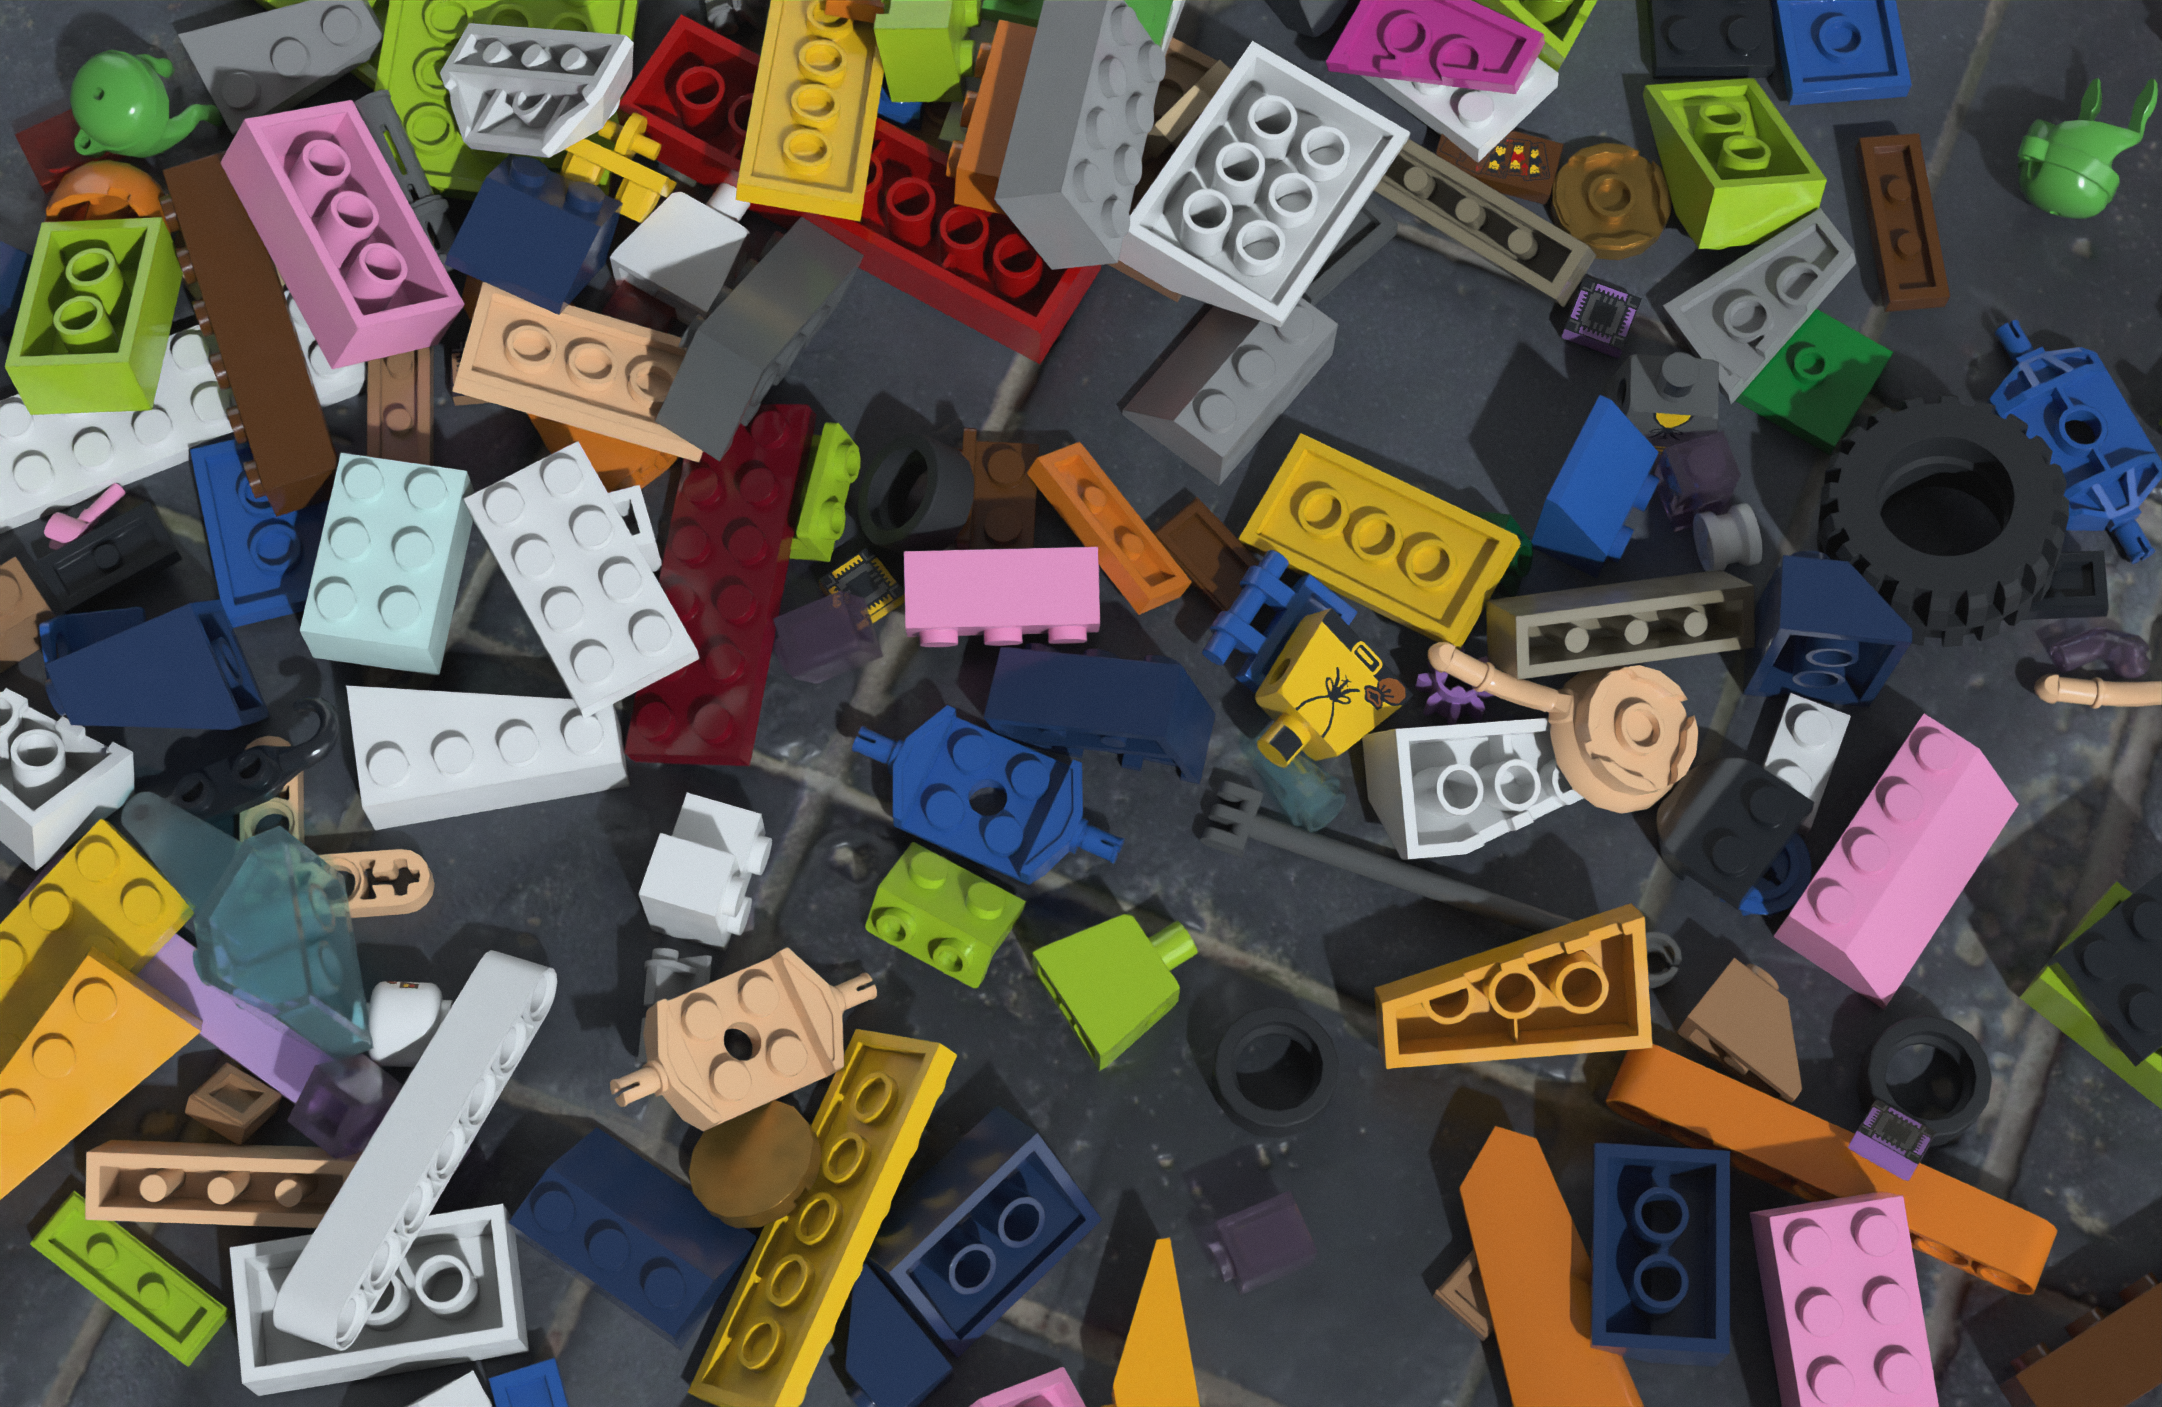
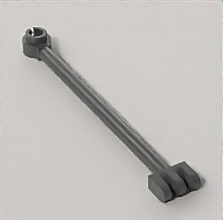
[1200,781,1682,988]

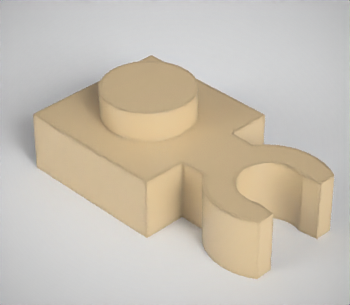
[1144,60,1231,159]

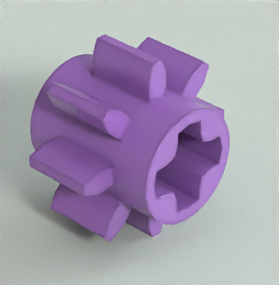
[1415,645,1494,725]

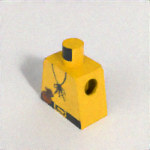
[1255,608,1413,768]

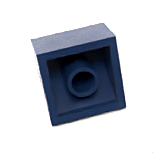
[445,153,623,315]

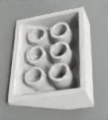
[1118,41,1410,327]

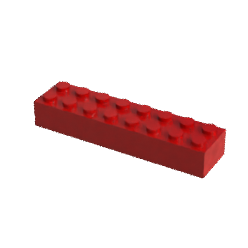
[616,14,1101,364]

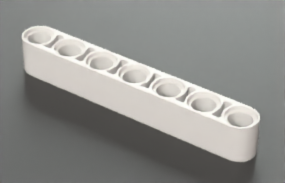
[273,950,557,1351]

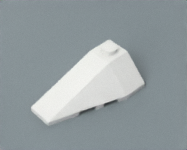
[1362,718,1584,860]

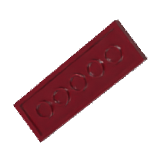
[624,404,817,766]

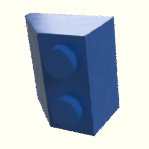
[1531,395,1661,578]

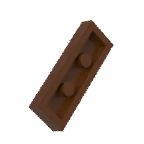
[1855,133,1950,312]

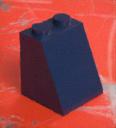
[44,599,271,730]

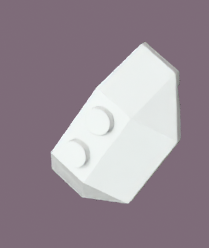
[440,23,634,158]

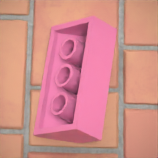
[1773,713,2019,1009]

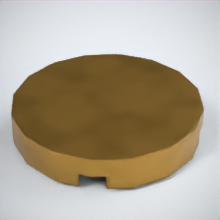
[1550,143,1671,260]
[689,1100,822,1228]

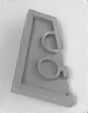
[178,0,384,136]
[1663,208,1856,404]

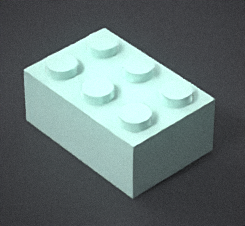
[300,453,475,676]

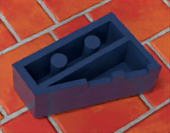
[983,643,1216,784]

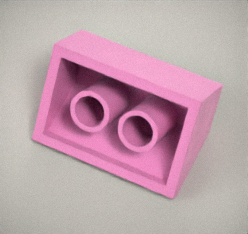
[904,547,1100,647]

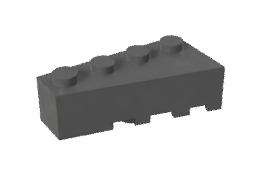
[655,217,864,461]

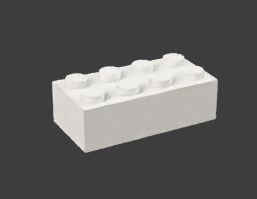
[230,1204,529,1396]

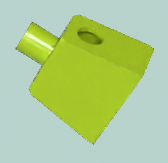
[1033,913,1198,1071]

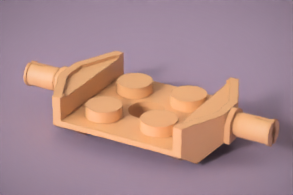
[610,947,877,1131]

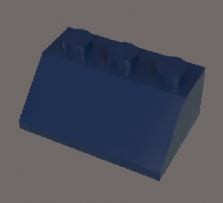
[1743,551,1912,707]
[865,1105,1102,1358]
[508,1127,759,1351]
[1590,1143,1730,1367]

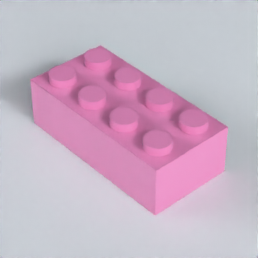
[220,100,465,369]
[1750,1191,1939,1407]

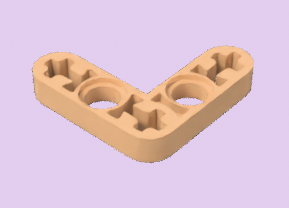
[240,736,435,924]

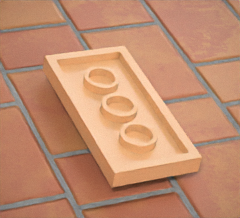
[452,282,703,462]

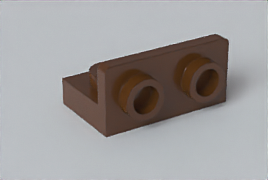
[953,427,1039,550]

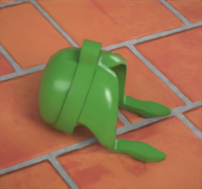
[70,50,225,158]
[2017,78,2158,219]

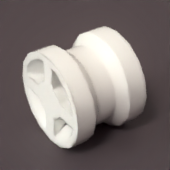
[1693,503,1762,572]

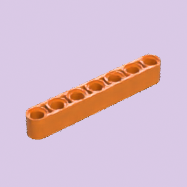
[1606,1044,2058,1295]

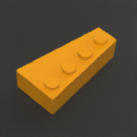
[1374,903,1652,1069]
[0,946,203,1200]

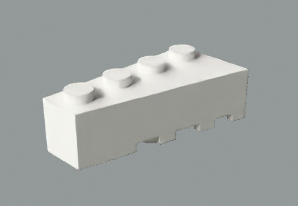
[346,685,630,830]
[0,688,135,871]

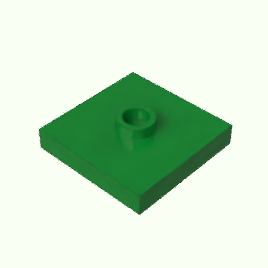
[1735,309,1893,455]

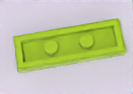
[29,1191,232,1367]

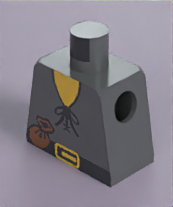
[1601,352,1719,458]

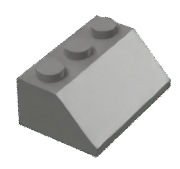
[1122,297,1338,486]

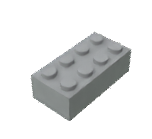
[994,0,1166,270]

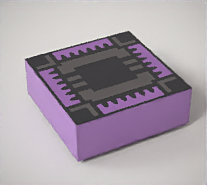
[1561,277,1642,359]
[1848,1099,1936,1181]

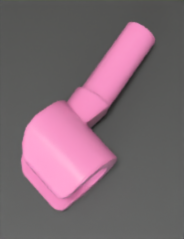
[44,483,125,550]

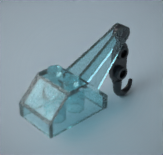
[121,696,374,1062]

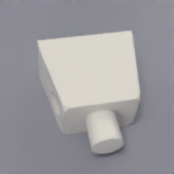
[610,183,753,325]

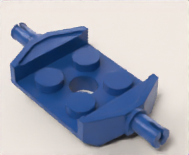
[1987,320,2162,564]
[852,705,1125,885]

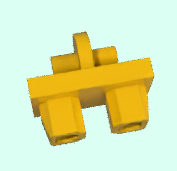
[560,112,677,224]

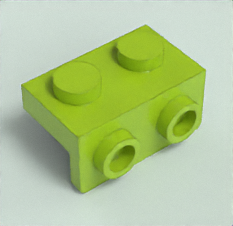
[790,422,860,562]
[865,842,1026,988]

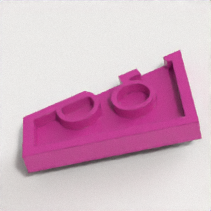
[1326,0,1545,94]

